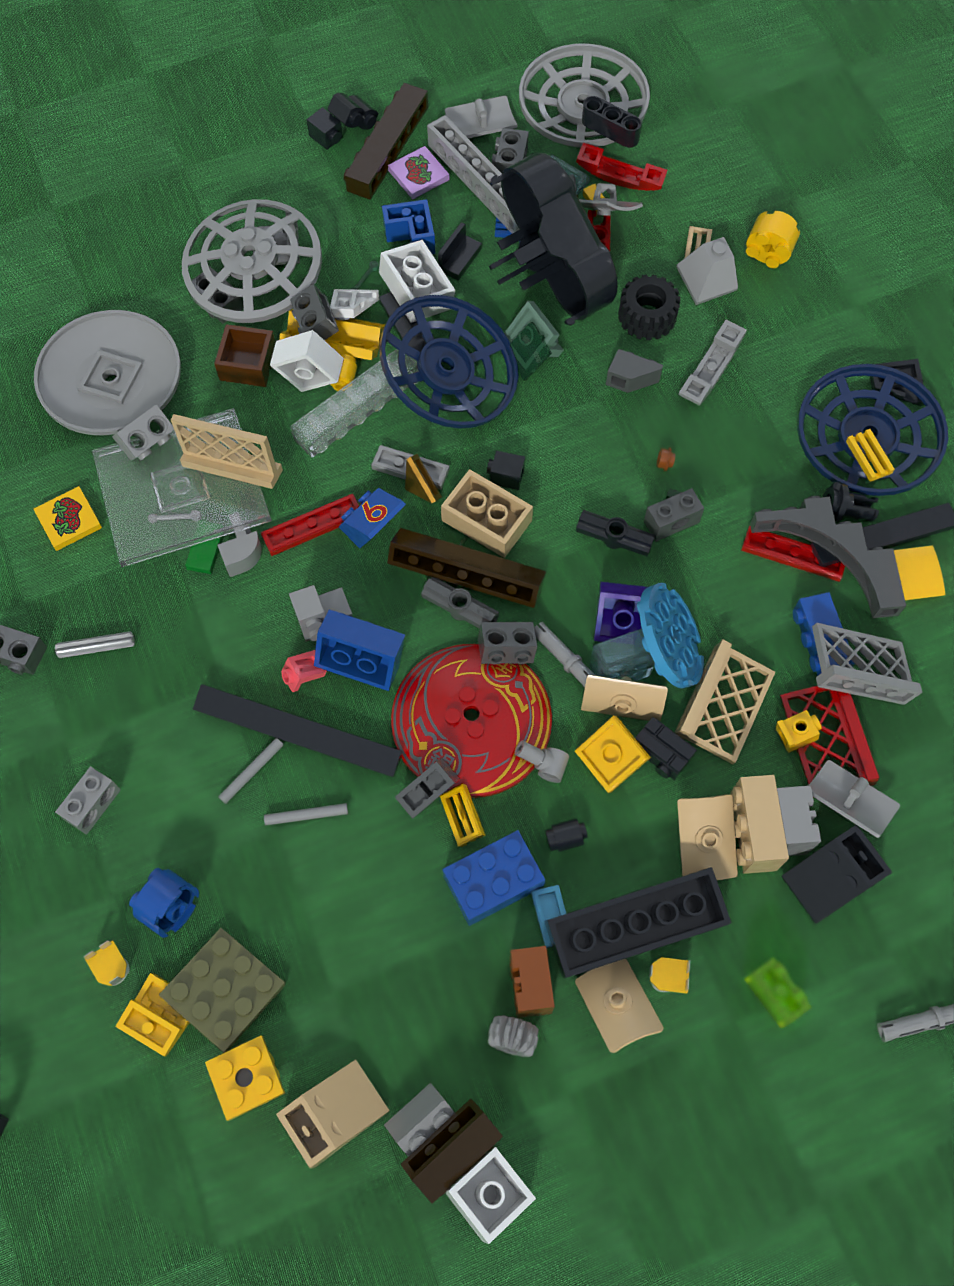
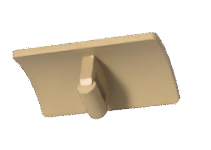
[581,674,668,721]
[677,794,738,880]
[575,959,664,1053]

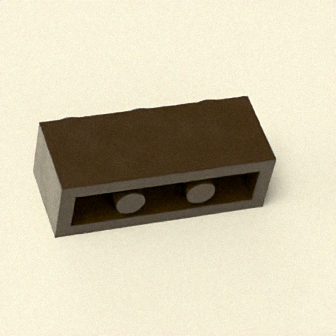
[401,1098,503,1204]

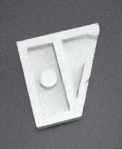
[330,289,379,320]

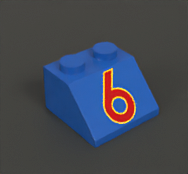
[339,488,406,549]

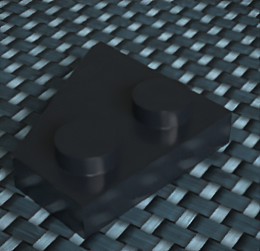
[870,359,924,406]

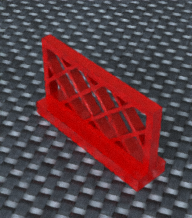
[780,686,879,798]

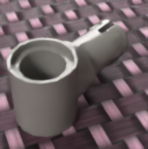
[515,741,569,783]

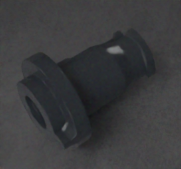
[823,481,879,523]

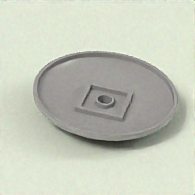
[34,310,181,435]

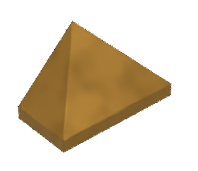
[405,454,442,503]

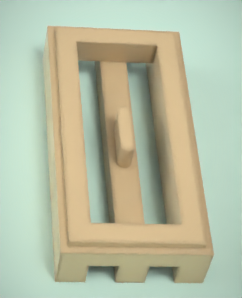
[684,226,712,259]

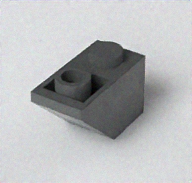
[606,349,663,393]

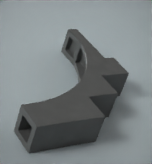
[750,496,906,618]

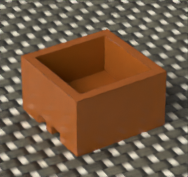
[509,946,555,1018]

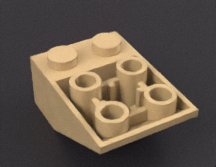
[276,1060,390,1168]

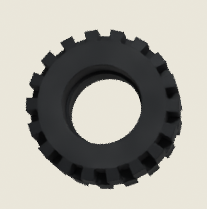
[618,274,681,340]

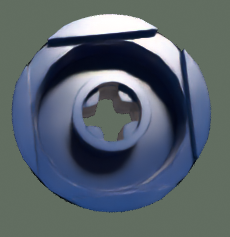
[129,868,199,938]

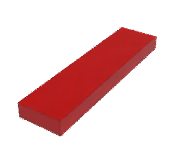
[260,493,359,557]
[741,526,845,582]

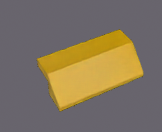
[280,309,385,360]

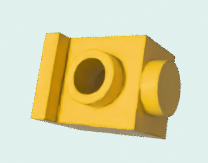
[776,710,822,753]

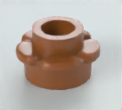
[656,447,676,471]

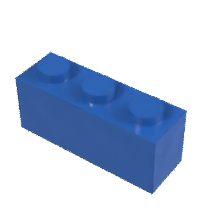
[793,592,855,676]

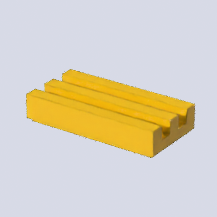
[846,429,895,482]
[440,784,486,847]

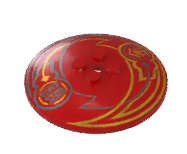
[391,644,552,798]

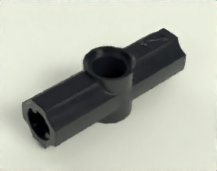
[576,510,655,557]

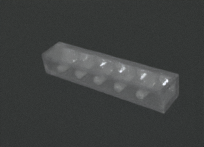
[290,349,419,458]

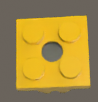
[205,1035,285,1121]

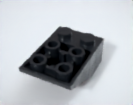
[781,825,893,925]

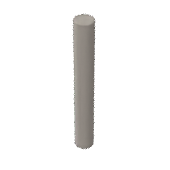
[218,738,284,804]
[264,803,348,826]

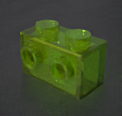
[744,957,812,1028]

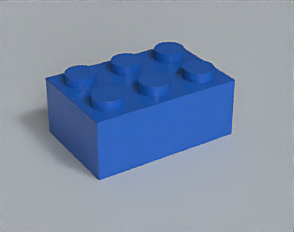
[314,609,405,691]
[442,830,545,926]

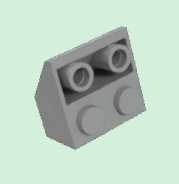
[384,1083,455,1156]

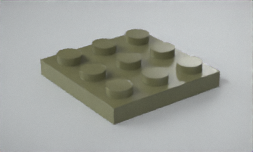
[159,928,285,1053]

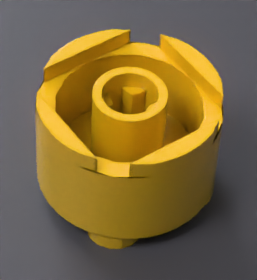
[746,211,800,268]

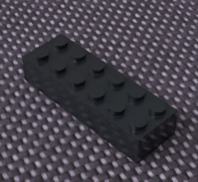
[544,867,732,978]

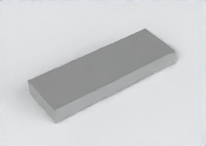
[371,445,450,490]

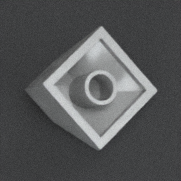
[676,237,738,305]

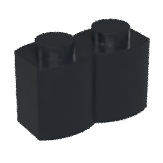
[327,93,379,130]

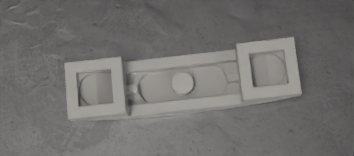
[678,320,747,406]

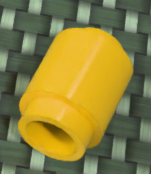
[330,354,357,392]

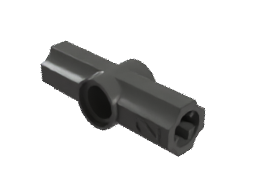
[421,577,499,629]

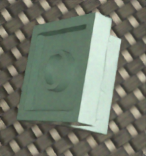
[504,301,564,371]

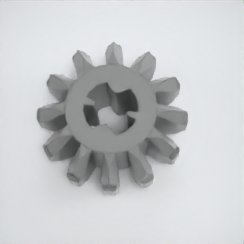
[488,1015,539,1057]

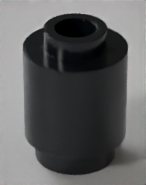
[545,818,588,852]

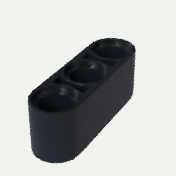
[582,96,642,148]

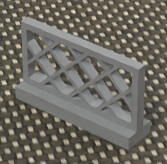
[812,623,922,705]

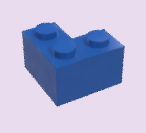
[382,199,435,255]

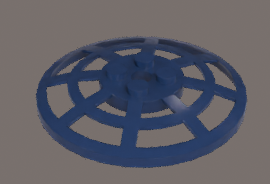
[379,295,518,428]
[797,364,948,496]

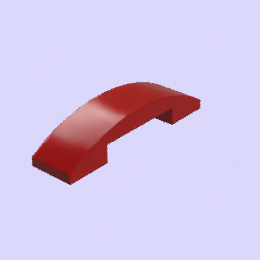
[576,143,668,191]

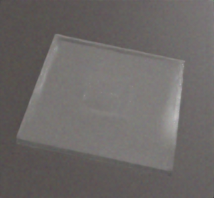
[92,408,272,567]

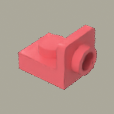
[281,650,327,692]

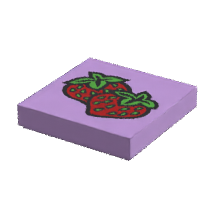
[388,146,449,200]

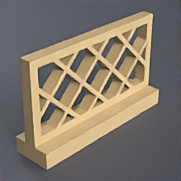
[171,414,283,489]
[674,639,775,764]

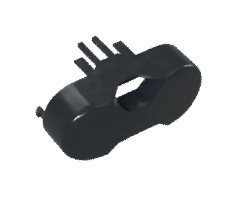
[489,153,618,326]

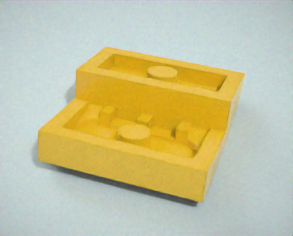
[894,545,946,600]
[115,973,189,1057]

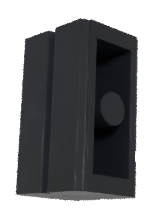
[635,717,697,781]

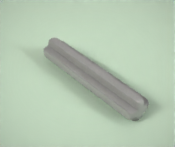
[55,631,135,658]

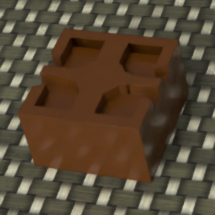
[214,324,276,387]

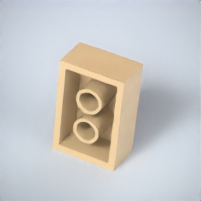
[441,469,533,558]
[729,775,789,874]

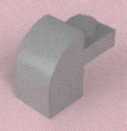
[218,513,262,577]

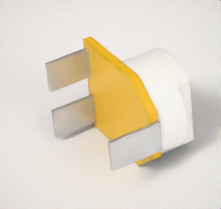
[83,940,129,986]
[649,957,690,994]

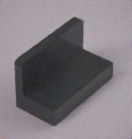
[438,222,482,281]

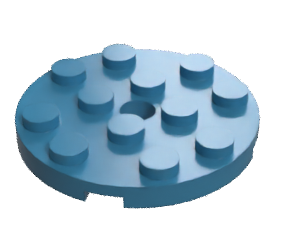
[637,583,704,688]

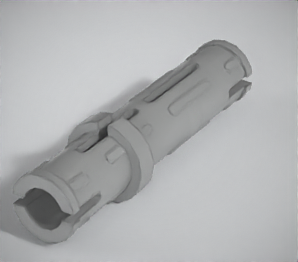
[534,622,596,688]
[877,1004,954,1042]

